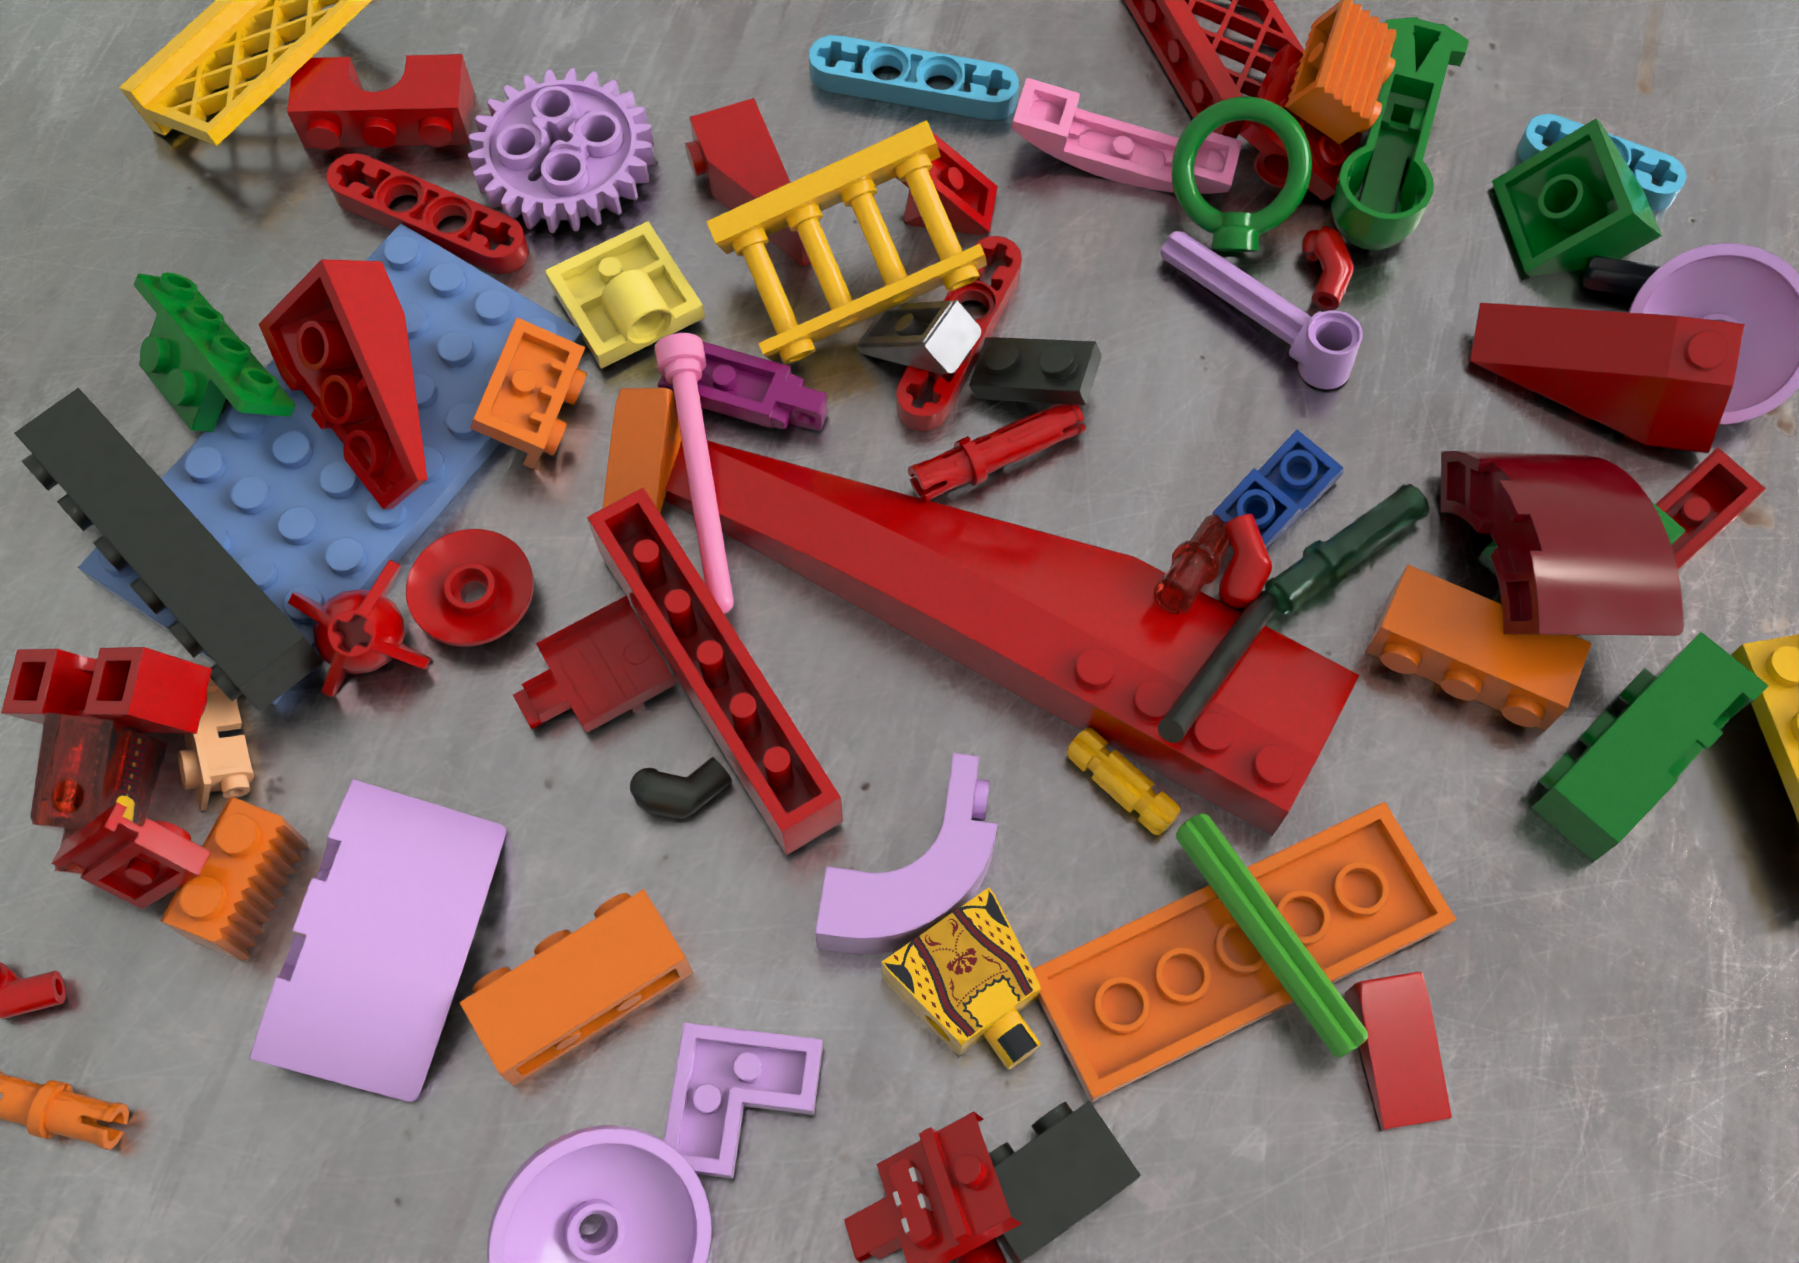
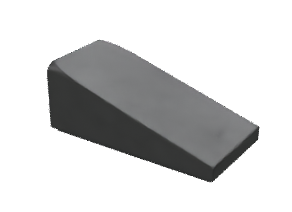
[856,300,981,374]

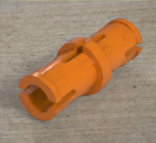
[0,1071,129,1150]

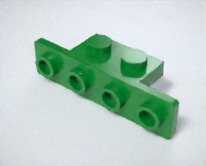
[134,272,296,432]

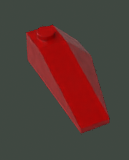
[259,259,428,510]
[1469,302,1745,454]

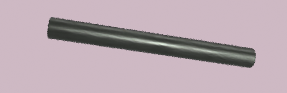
[1158,591,1278,743]

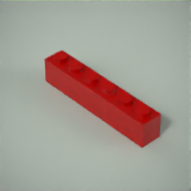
[587,487,843,855]

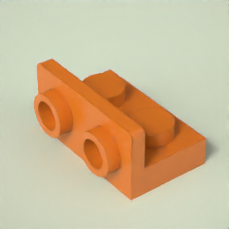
[470,317,587,469]

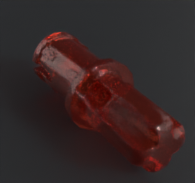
[1153,515,1230,615]

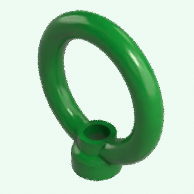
[1171,96,1312,252]

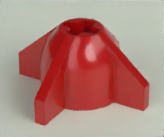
[287,560,432,697]

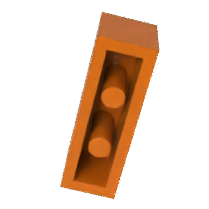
[1365,564,1592,731]
[459,889,693,1086]

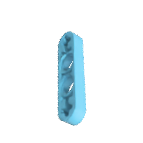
[809,35,1019,121]

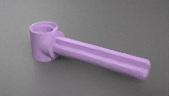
[1160,231,1363,389]

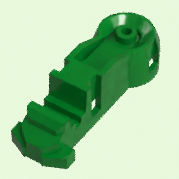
[1331,17,1469,250]

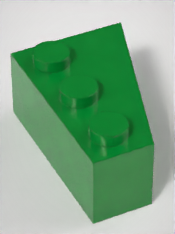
[1531,632,1769,862]

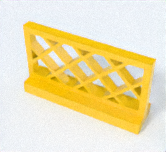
[119,0,372,146]

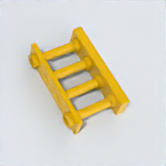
[706,120,987,364]

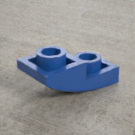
[1212,429,1344,548]

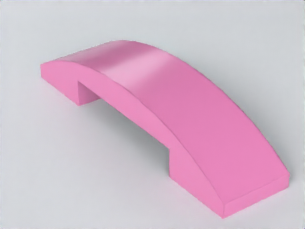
[1011,78,1243,194]

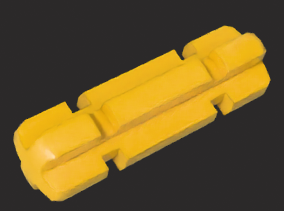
[1066,728,1181,836]

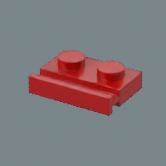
[51,802,211,909]

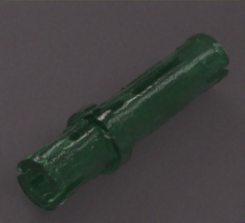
[1265,484,1429,614]

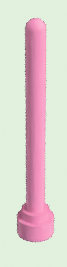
[655,333,734,614]

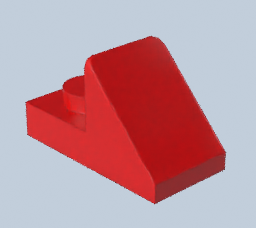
[895,132,998,235]

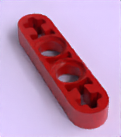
[327,153,529,275]
[896,236,1022,432]

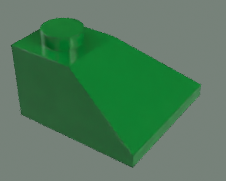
[1492,118,1662,277]

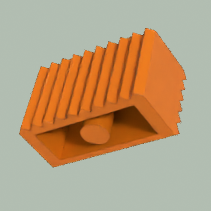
[1285,0,1397,144]
[160,797,309,961]

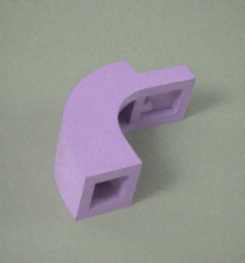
[815,753,998,955]

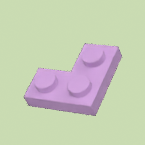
[664,1022,823,1179]

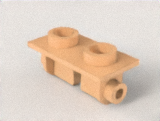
[178,678,255,811]

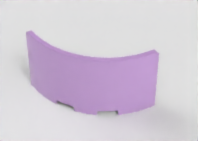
[249,779,507,1102]

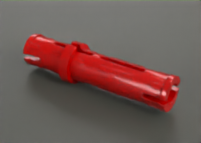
[908,404,1086,503]

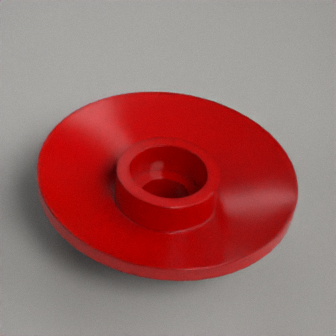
[406,529,534,647]

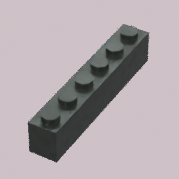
[14,387,323,712]

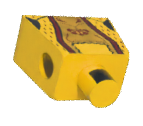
[881,887,1042,1070]

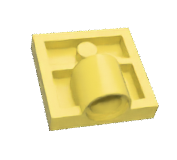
[545,221,705,369]

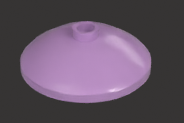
[1629,243,1799,425]
[487,1125,711,1263]

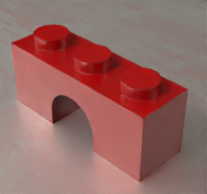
[287,54,474,150]
[1,647,212,734]

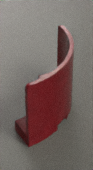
[1441,451,1684,636]

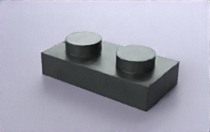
[969,337,1102,405]

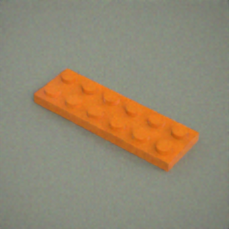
[1033,802,1457,1102]

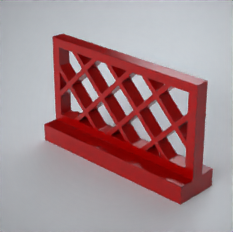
[1124,0,1304,139]

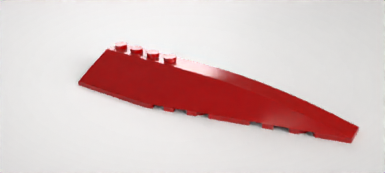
[664,440,1359,836]

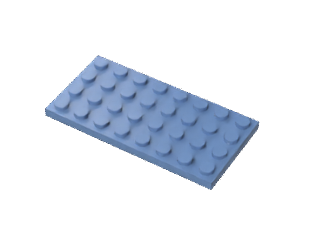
[78,223,586,706]

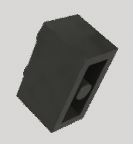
[989,1101,1141,1263]

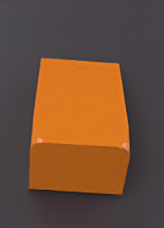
[602,388,682,513]

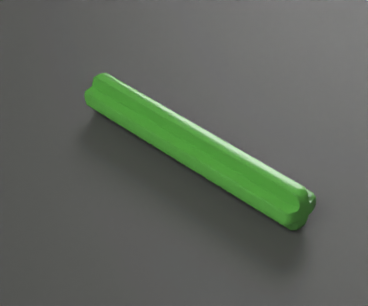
[1176,813,1369,1058]

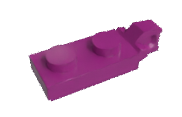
[657,342,829,431]

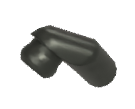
[630,757,732,819]

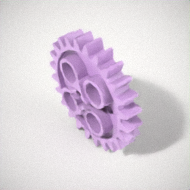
[468,68,655,233]

